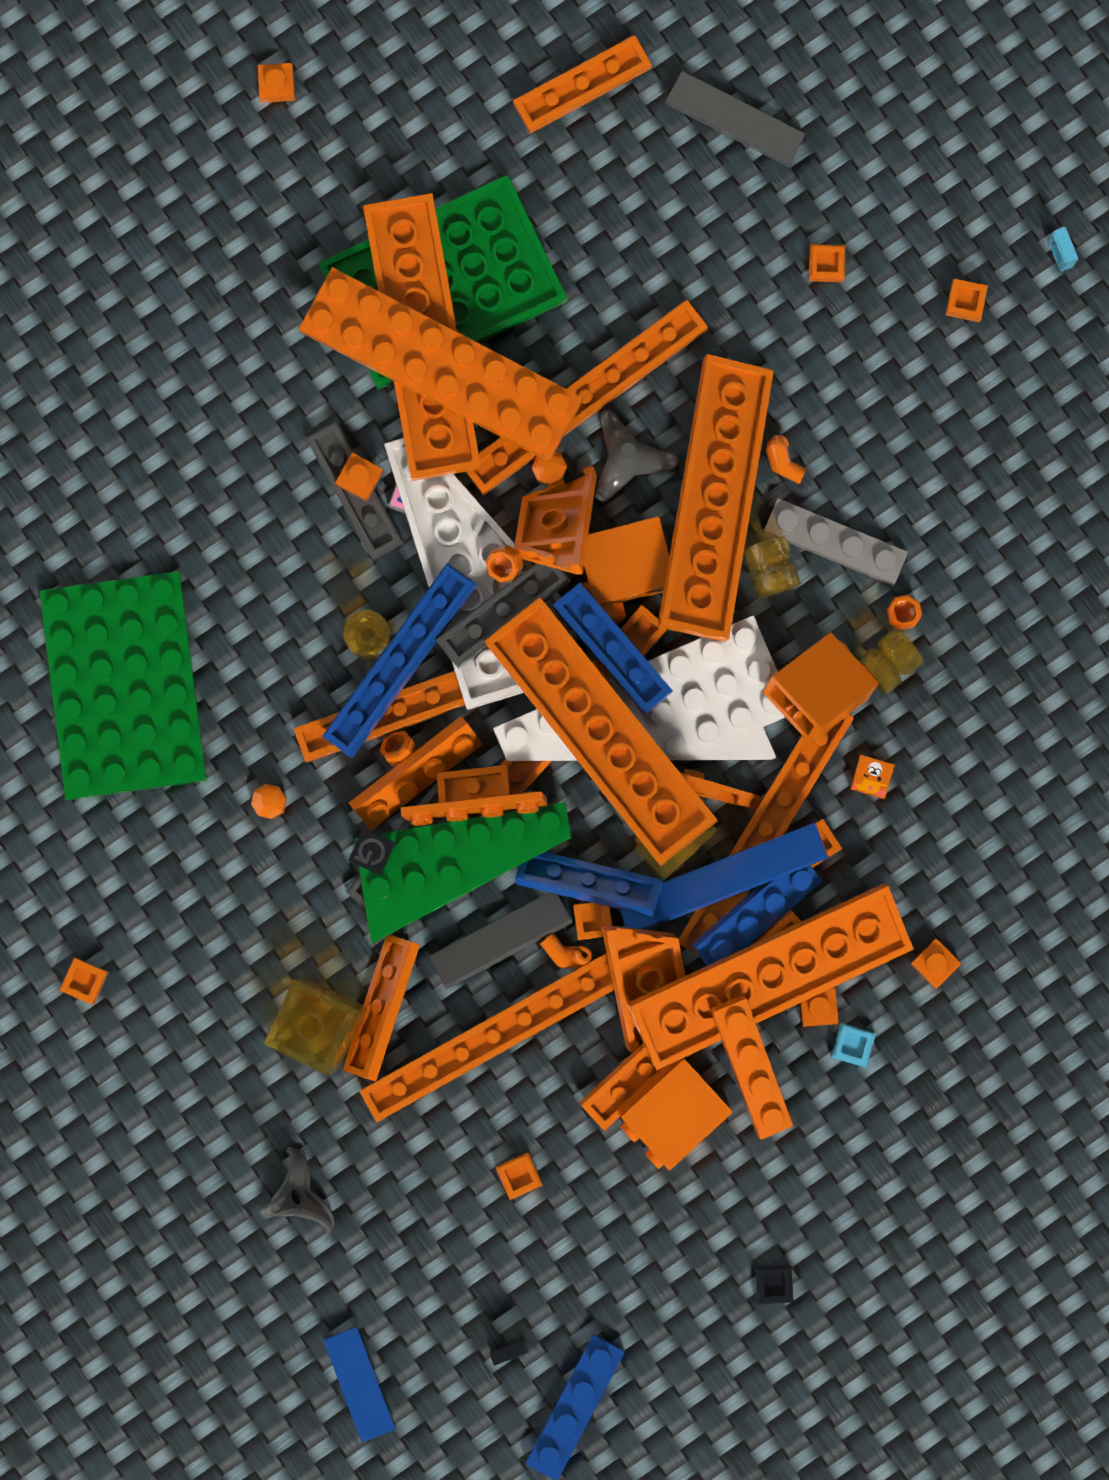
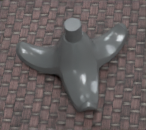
[594,409,680,502]
[260,1147,335,1234]

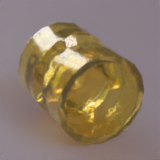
[743,536,801,598]
[343,610,392,662]
[858,629,924,696]

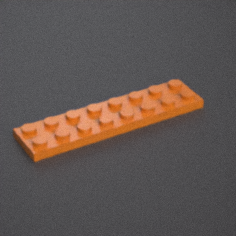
[363,193,481,481]
[299,267,583,462]
[657,354,774,642]
[484,597,718,866]
[627,883,914,1070]

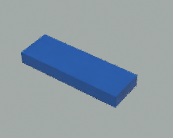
[323,1326,396,1443]

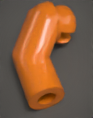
[766,435,807,484]
[539,933,592,969]

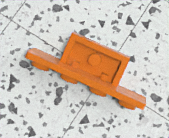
[401,765,547,825]

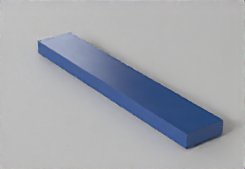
[322,563,477,758]
[619,823,829,930]

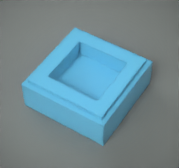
[1048,227,1078,272]
[831,1023,876,1068]

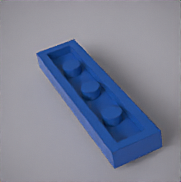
[553,583,673,716]
[515,852,663,917]
[691,866,822,966]
[525,1333,625,1480]

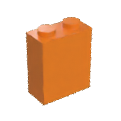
[581,516,670,605]
[763,632,879,744]
[620,1058,733,1171]

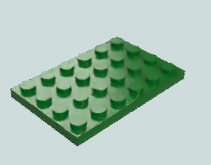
[318,175,567,390]
[39,571,207,800]

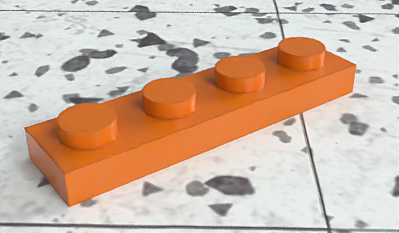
[513,35,652,134]
[349,716,483,831]
[343,935,420,1081]
[710,995,793,1140]

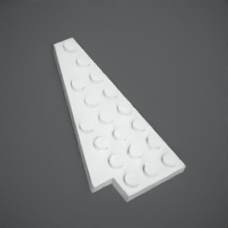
[384,438,579,710]
[493,615,785,761]

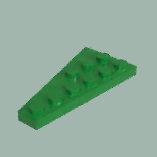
[354,802,572,944]

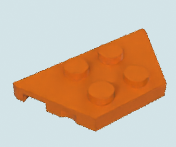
[514,466,597,575]
[601,925,686,1053]

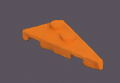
[680,769,761,810]

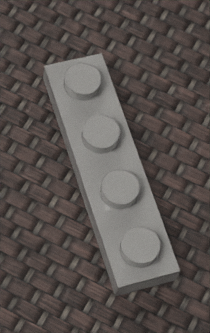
[763,498,908,586]

